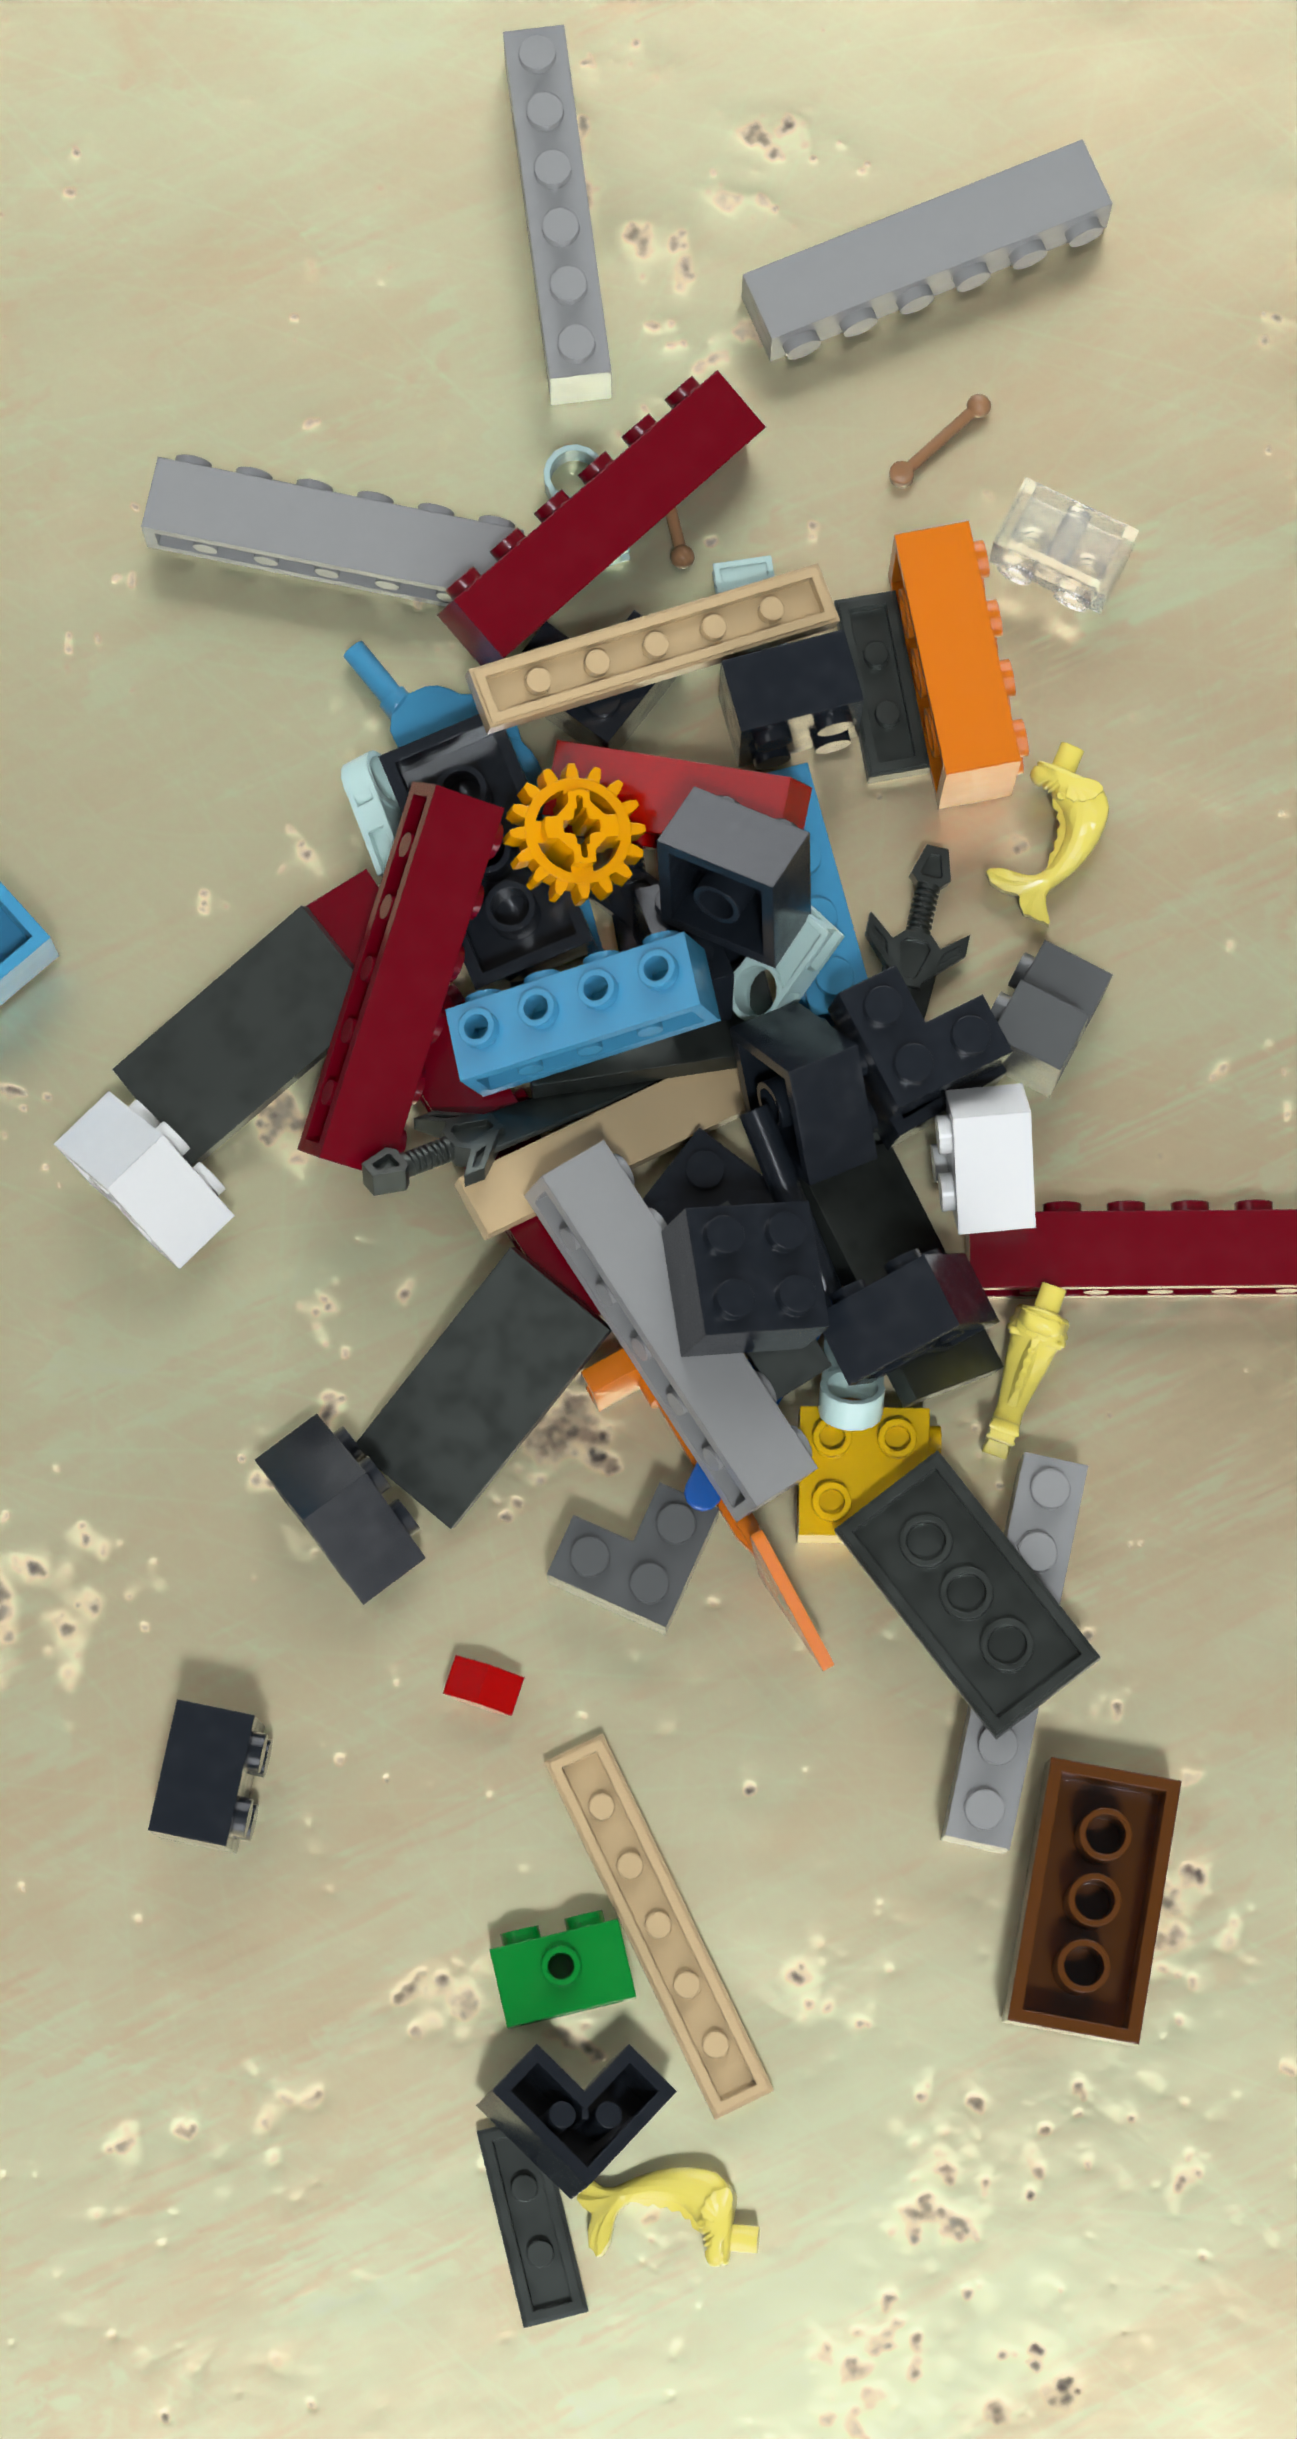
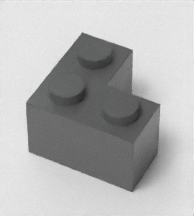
[991,940,1113,1098]
[547,1482,719,1635]

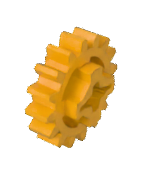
[503,763,646,906]

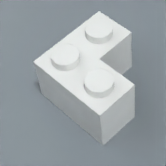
[931,1083,1036,1235]
[54,1091,235,1269]

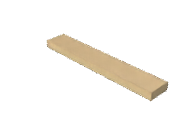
[465,563,840,735]
[454,1068,746,1240]
[544,1734,774,2120]

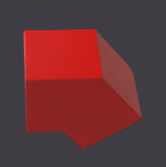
[443,1655,525,1716]

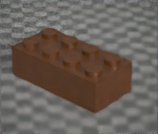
[1002,1757,1182,2046]

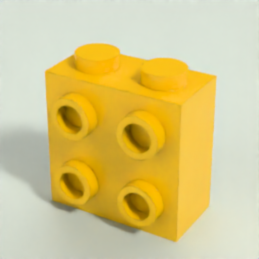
[796,1406,942,1544]

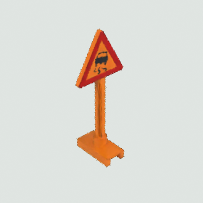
[581,1348,834,1671]

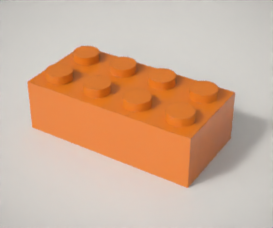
[888,521,1029,810]

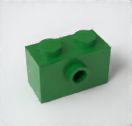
[489,1910,636,2029]

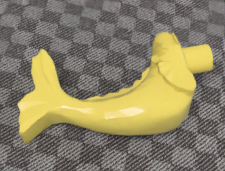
[985,742,1109,927]
[982,1282,1069,1460]
[577,2167,760,2267]

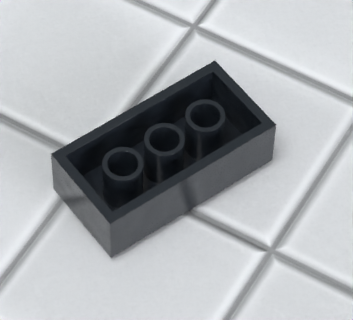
[378,714,598,991]

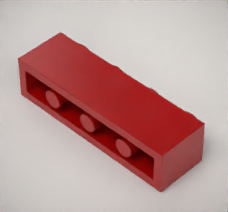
[542,740,812,850]

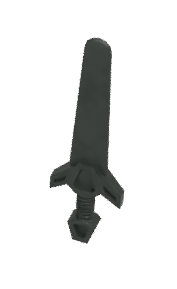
[865,844,970,1146]
[362,1079,664,1196]

